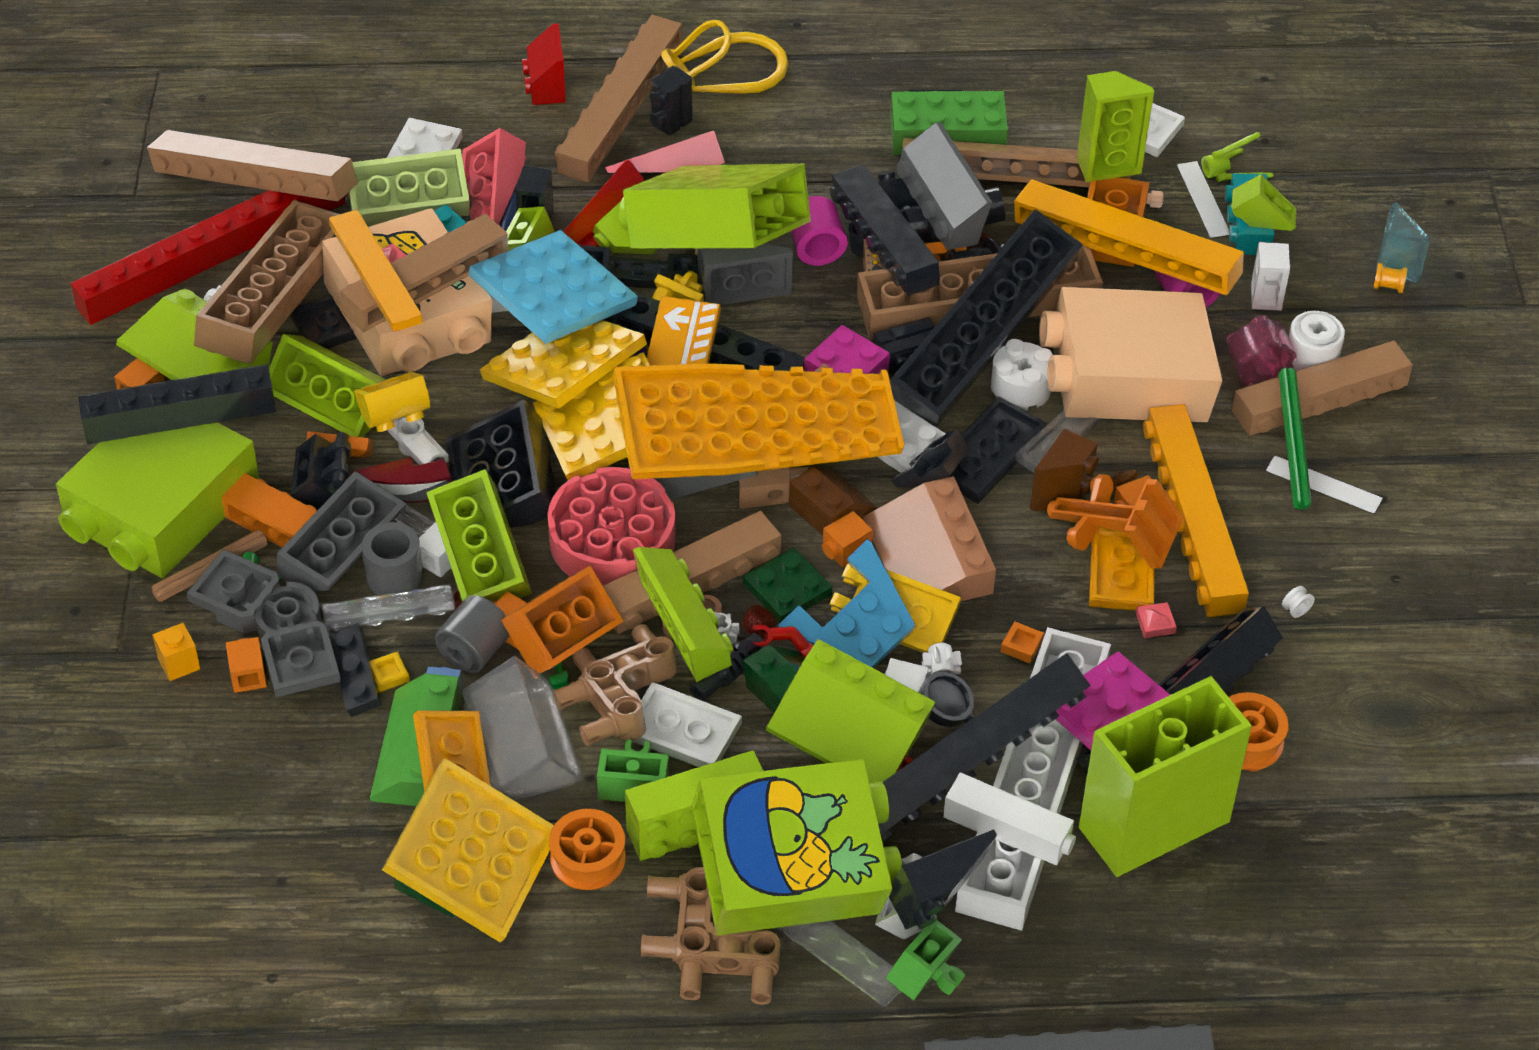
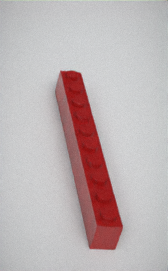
[71,190,345,325]

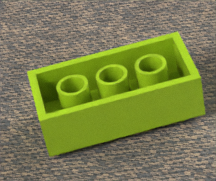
[625,750,763,861]

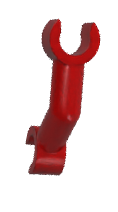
[751,625,813,658]

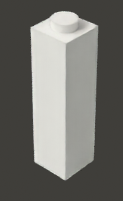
[943,773,1076,865]

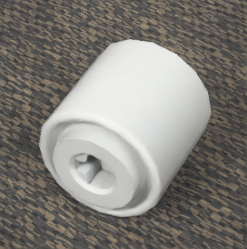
[1284,311,1345,371]

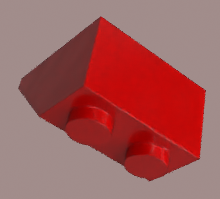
[522,23,566,105]

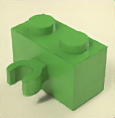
[597,739,669,802]
[886,920,965,1000]

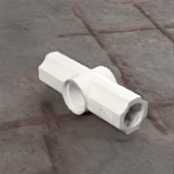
[387,417,449,465]

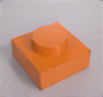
[1001,621,1044,664]

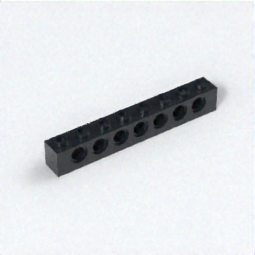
[603,290,806,372]

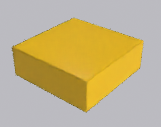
[370,651,410,692]

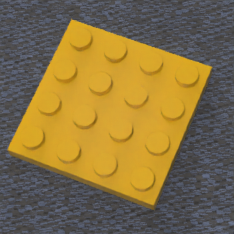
[480,320,647,408]
[533,353,650,480]
[382,758,554,943]

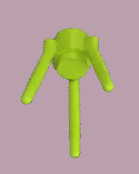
[1201,132,1274,182]

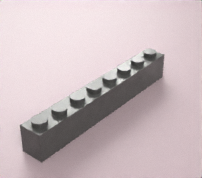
[923,1024,1215,1050]

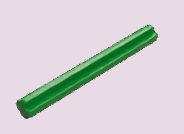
[1278,368,1312,510]

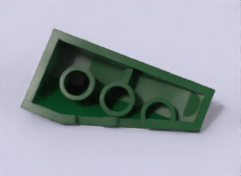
[743,645,805,713]

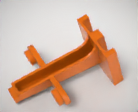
[1047,474,1184,569]

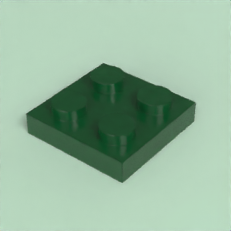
[743,547,832,623]

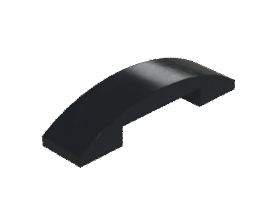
[580,245,698,288]

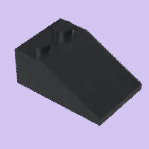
[889,829,997,930]

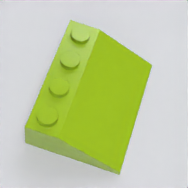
[116,289,273,380]
[766,639,935,783]

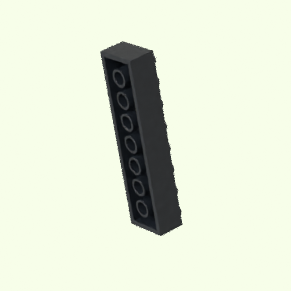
[890,209,1083,427]

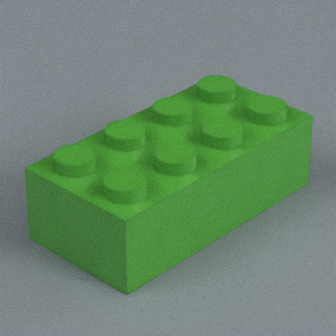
[890,91,1008,155]

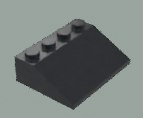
[445,399,556,528]

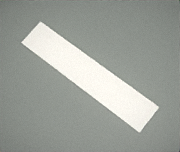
[1177,161,1229,238]
[1266,456,1382,513]

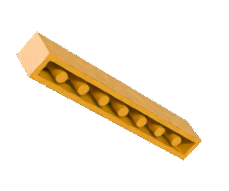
[1014,179,1244,296]
[1143,404,1249,618]

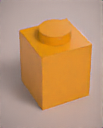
[152,623,200,681]

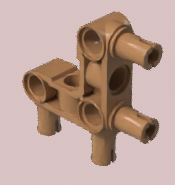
[552,624,677,746]
[641,867,781,1005]

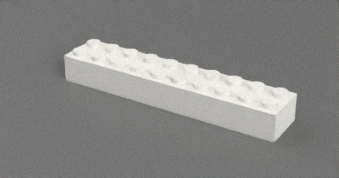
[955,627,1111,931]

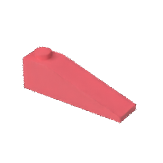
[462,128,526,225]
[606,130,725,173]

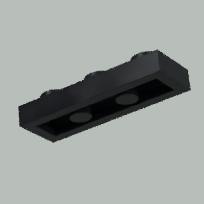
[328,623,382,717]

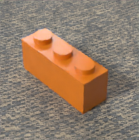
[221,473,318,548]

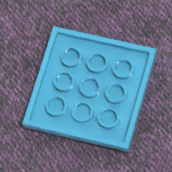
[469,230,638,344]

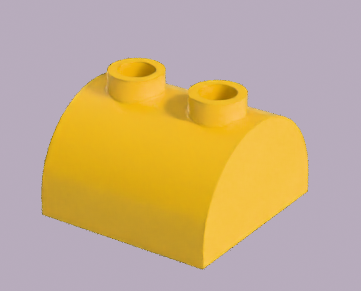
[353,371,430,432]

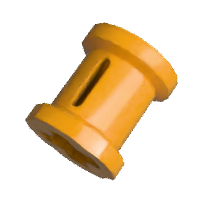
[1373,262,1408,294]

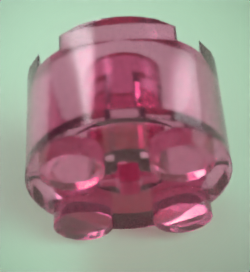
[1226,315,1297,386]

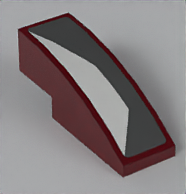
[350,457,451,503]

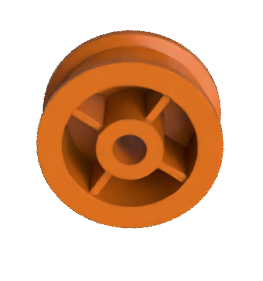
[1229,692,1289,771]
[549,809,626,890]

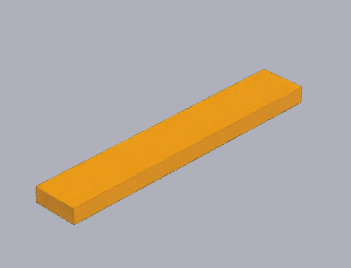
[329,210,423,332]

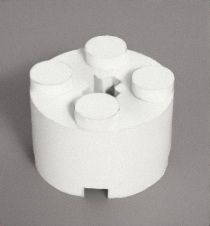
[991,339,1052,411]

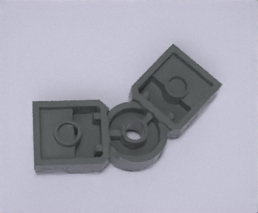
[187,549,341,697]

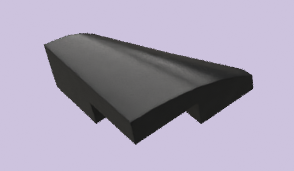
[891,428,970,487]

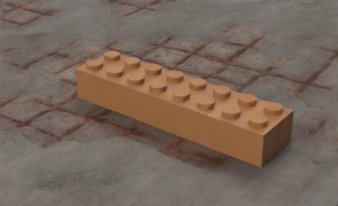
[194,200,340,364]
[856,246,1103,340]

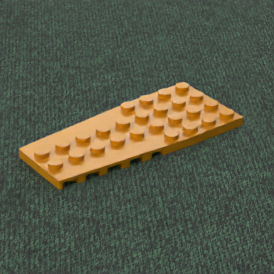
[613,364,905,479]

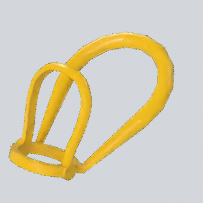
[661,20,789,94]

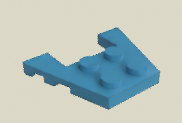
[778,539,915,668]

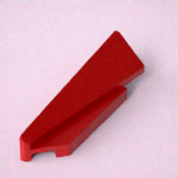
[563,159,645,247]

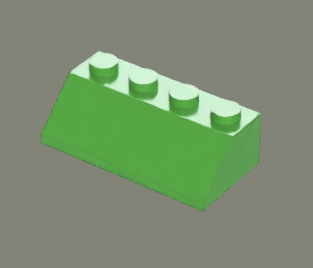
[370,673,461,806]

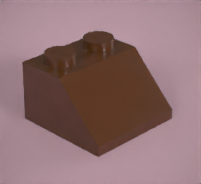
[1030,428,1099,512]
[789,466,877,535]

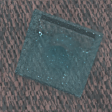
[1375,202,1430,282]

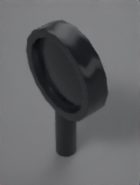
[918,671,976,727]

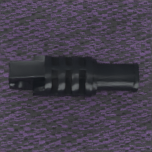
[689,633,763,701]

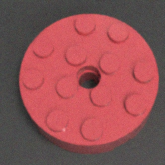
[548,467,676,586]

